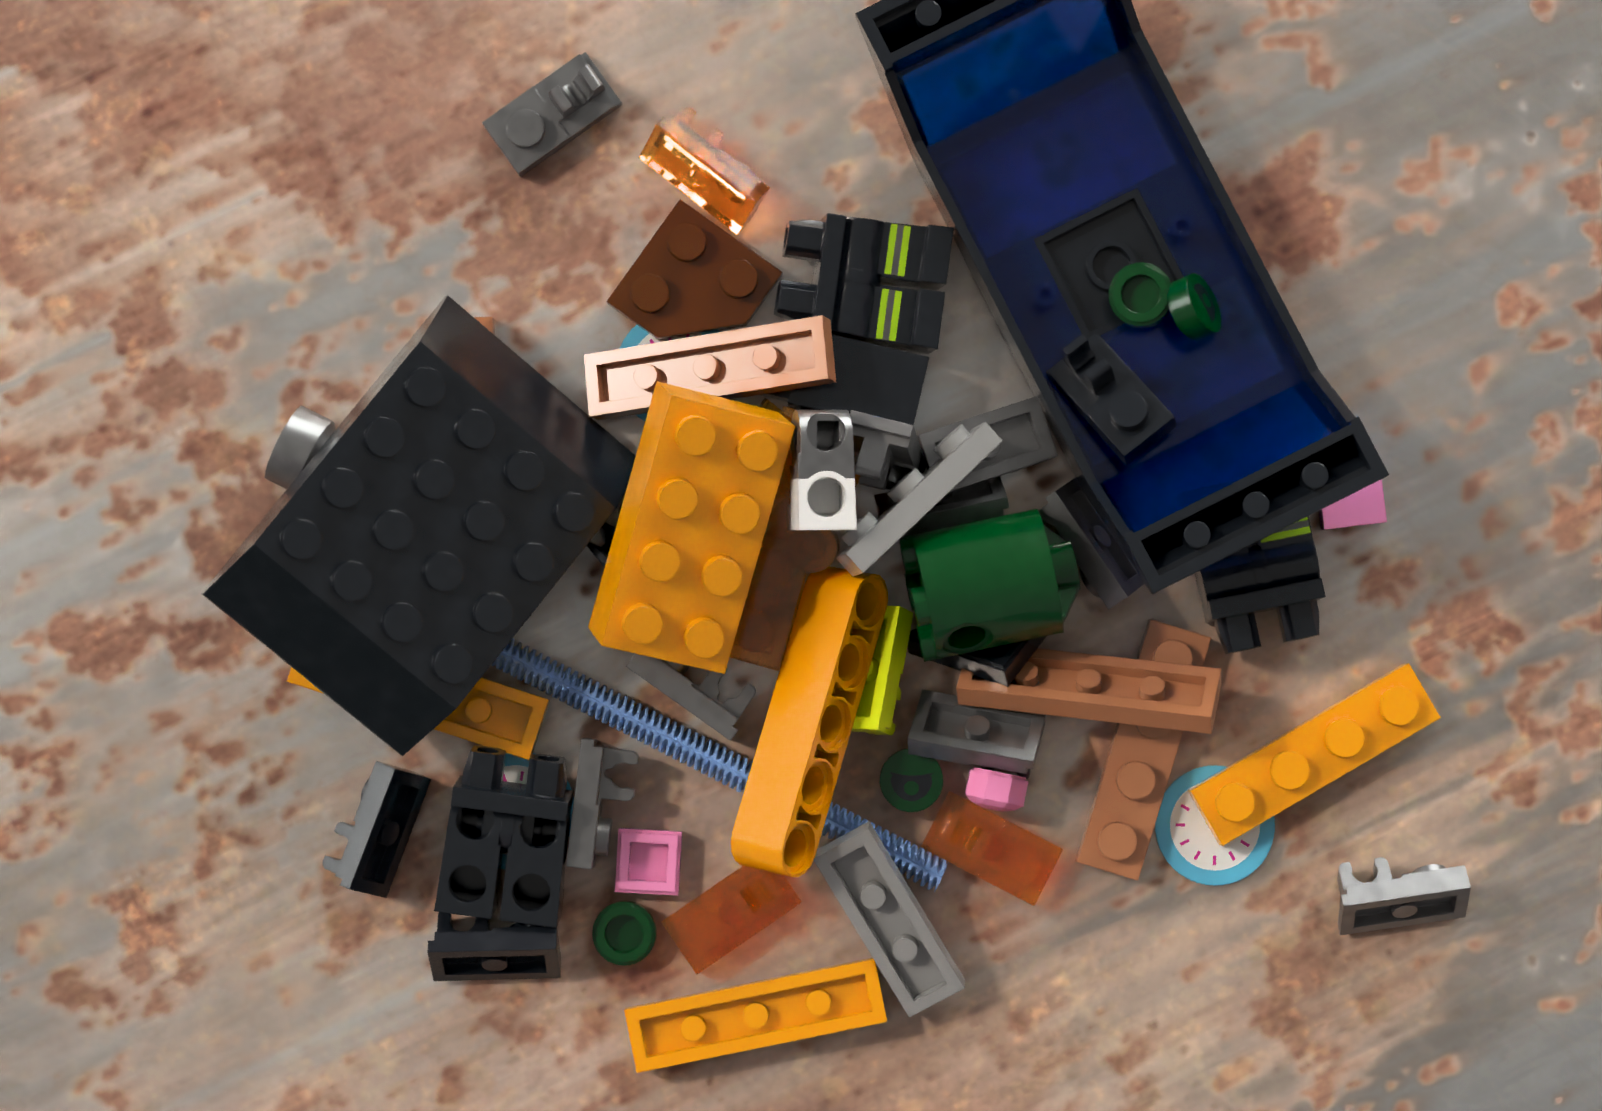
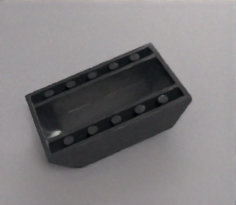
[201,296,636,756]

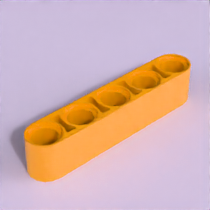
[731,565,888,877]

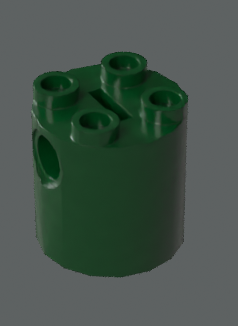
[899,509,1081,662]

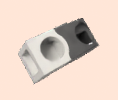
[787,410,857,530]

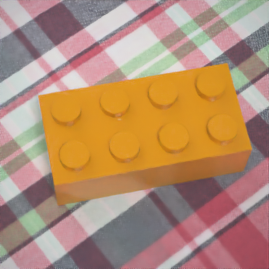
[588,381,796,674]

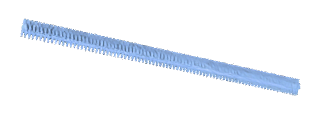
[491,638,949,892]

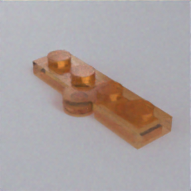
[730,406,840,671]

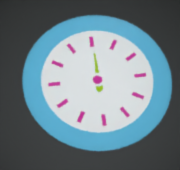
[1155,765,1275,886]

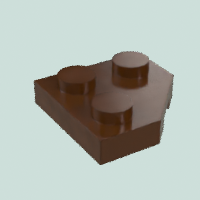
[606,199,783,340]

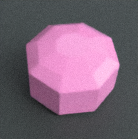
[965,767,1028,812]

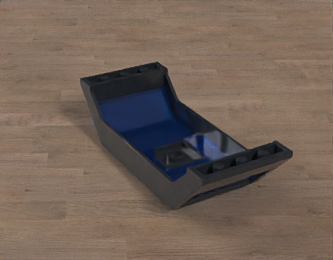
[855,0,1389,595]

